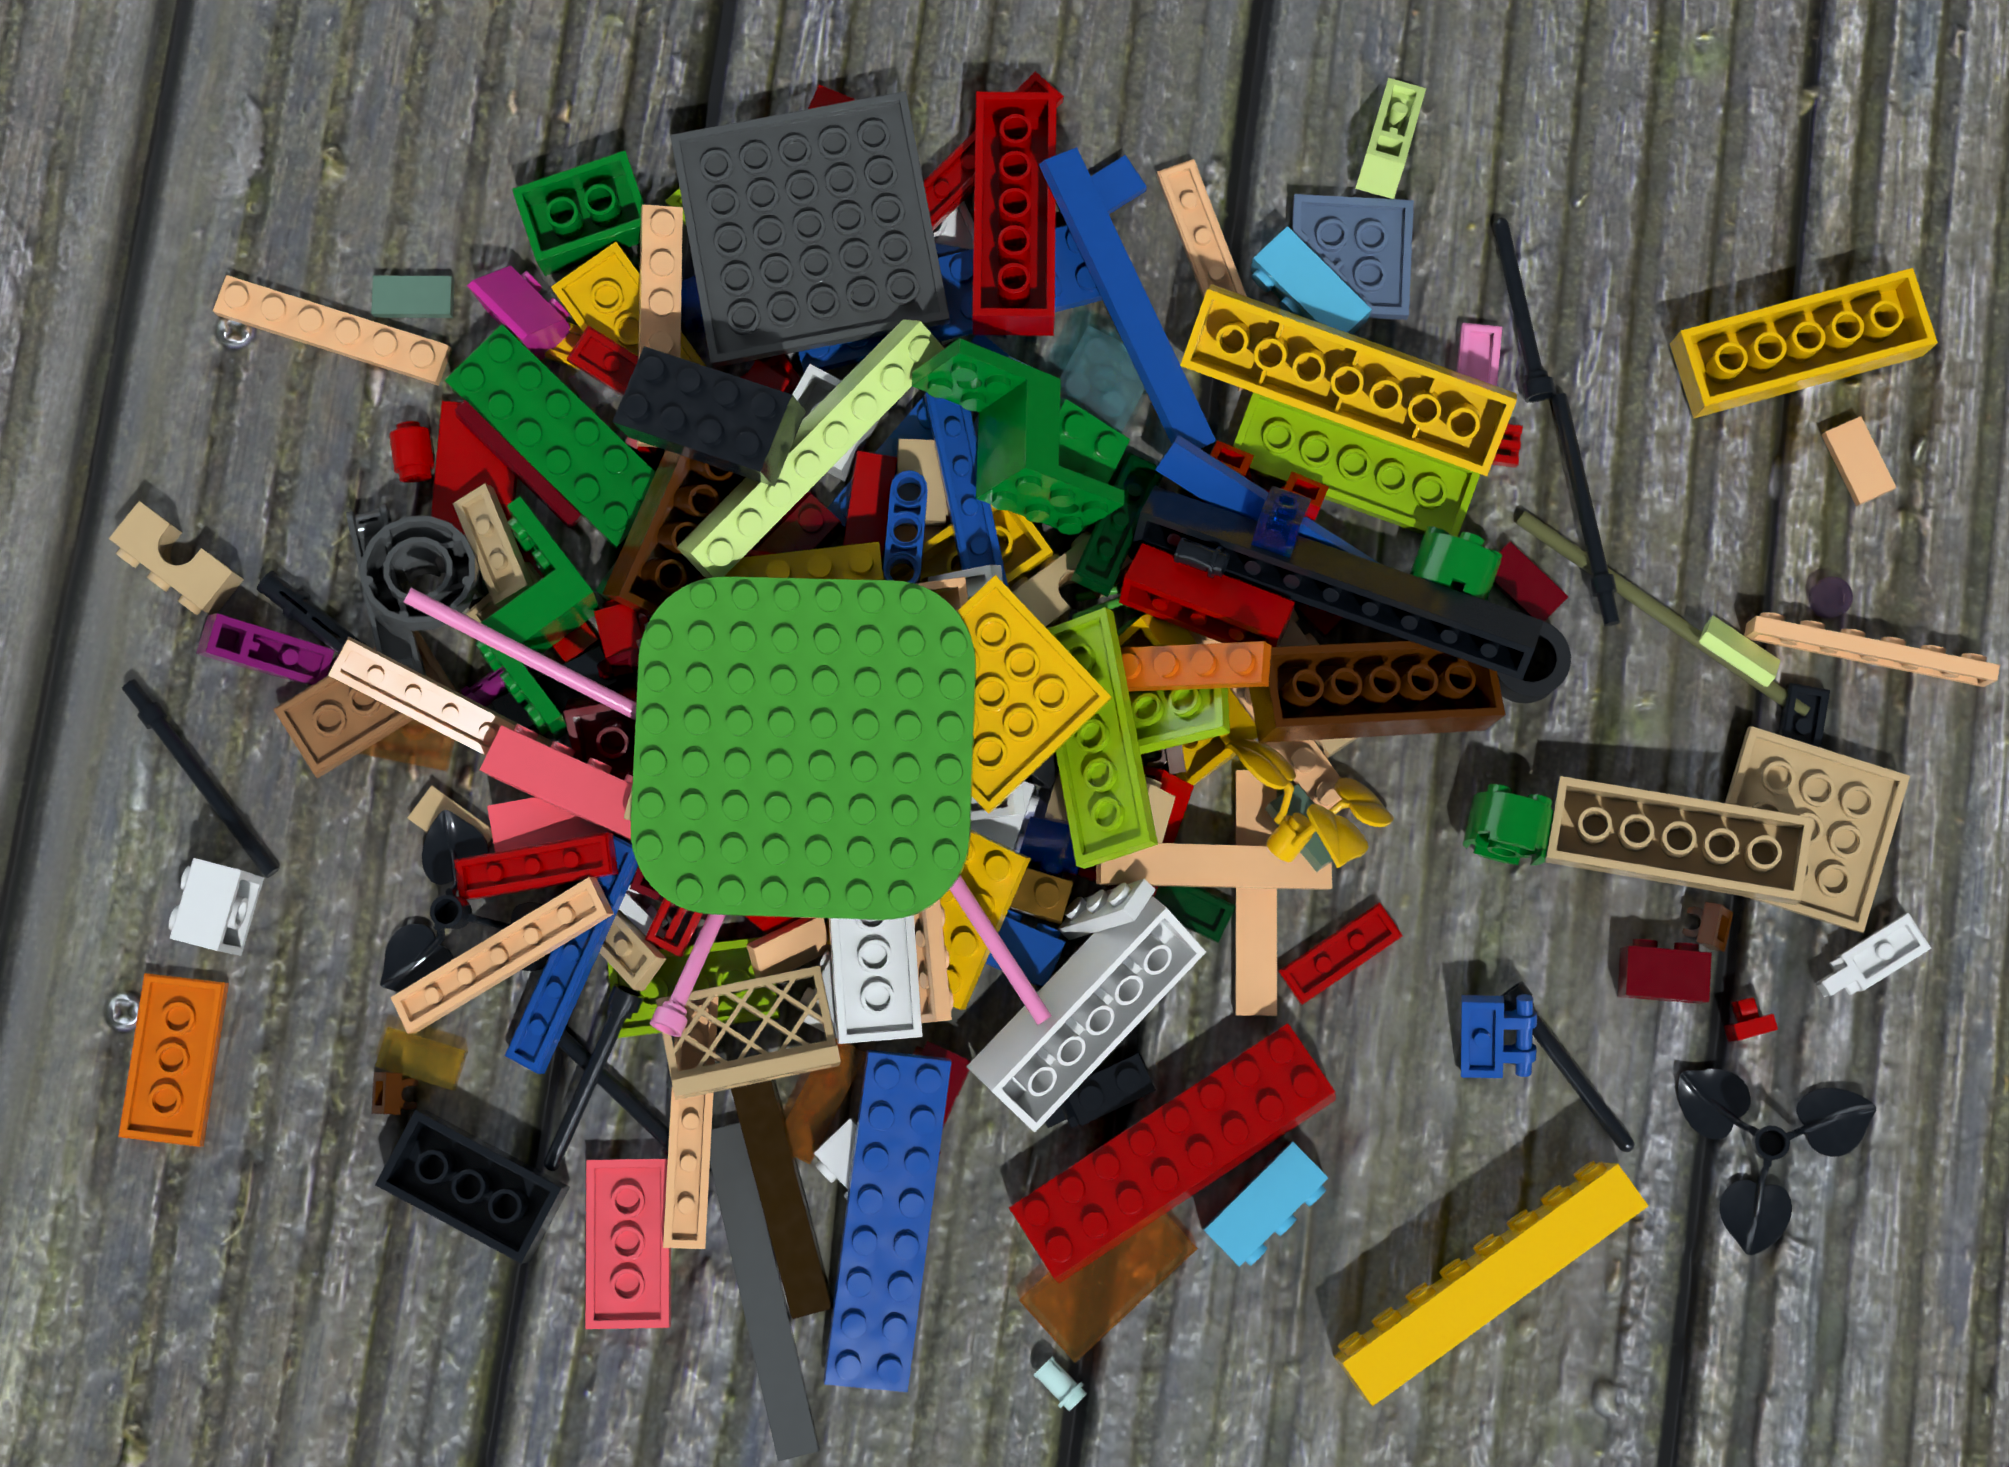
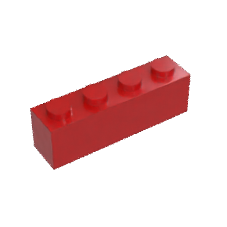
[1119,543,1295,647]

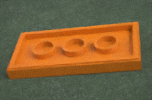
[118,973,229,1147]

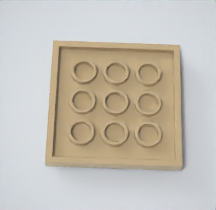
[1725,726,1910,933]

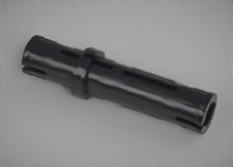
[257,571,367,654]

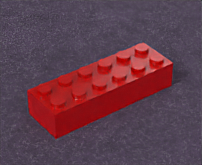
[972,91,1057,336]

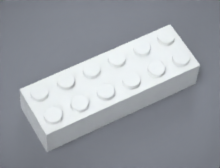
[966,896,1206,1132]

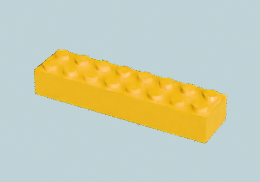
[1180,284,1517,476]
[1333,1161,1649,1406]

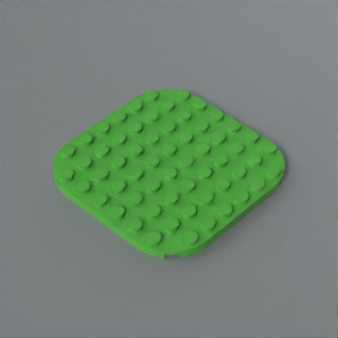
[631,577,976,920]

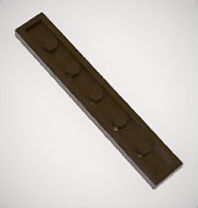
[731,1080,833,1319]

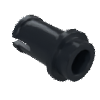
[1174,537,1230,578]

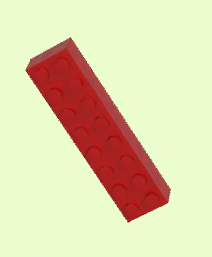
[1009,1023,1336,1284]

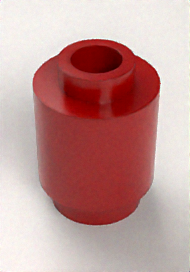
[389,421,435,483]

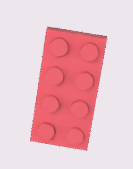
[585,1158,671,1329]

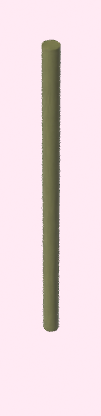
[1516,511,1810,717]

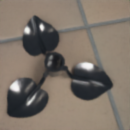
[380,810,551,992]
[1678,1069,1876,1255]

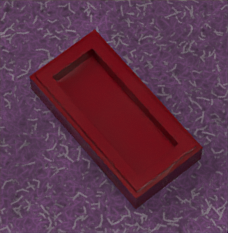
[1493,541,1569,622]

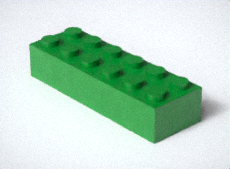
[445,324,656,553]

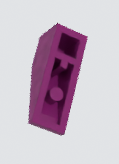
[196,613,335,686]

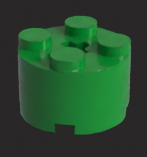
[1410,526,1502,601]
[1463,784,1554,865]

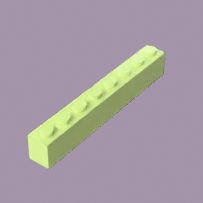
[676,319,944,578]

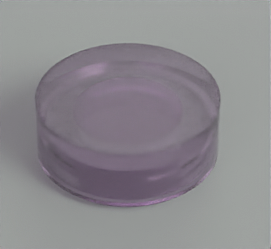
[1809,576,1853,619]

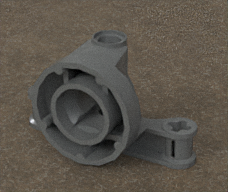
[346,503,489,676]

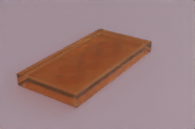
[1019,1213,1198,1363]

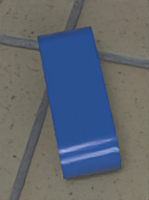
[883,470,928,584]

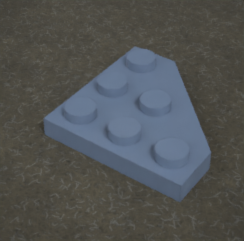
[1292,194,1414,320]

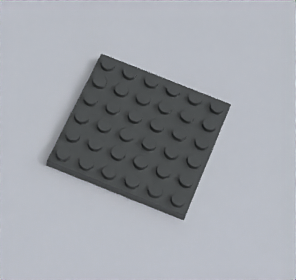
[670,91,950,368]

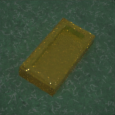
[375,1027,468,1090]

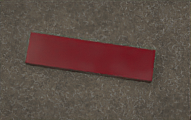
[455,400,582,528]

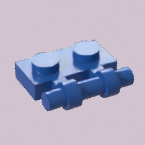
[1461,994,1537,1078]

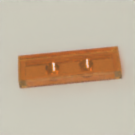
[785,1038,866,1165]

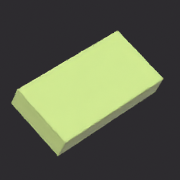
[1699,615,1781,687]

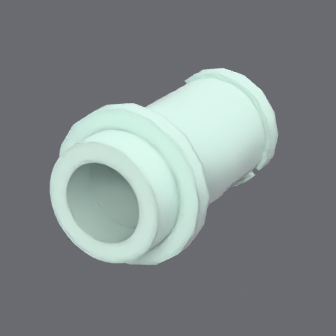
[1034,1356,1087,1412]

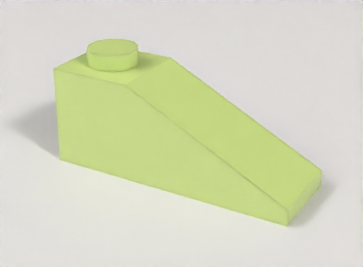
[1355,78,1426,199]

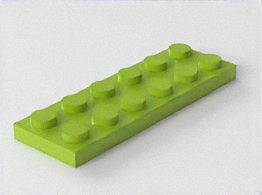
[1233,392,1480,537]
[1048,607,1158,869]

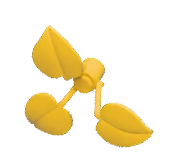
[1225,739,1394,868]

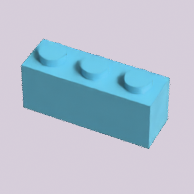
[1250,226,1372,335]
[1202,1141,1328,1267]

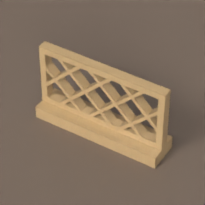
[656,966,841,1100]

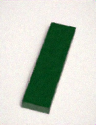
[1071,453,1163,597]

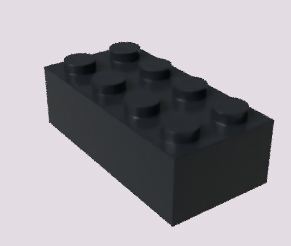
[612,346,806,487]
[375,1110,570,1264]

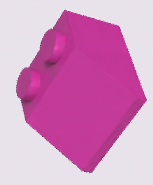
[467,265,571,361]

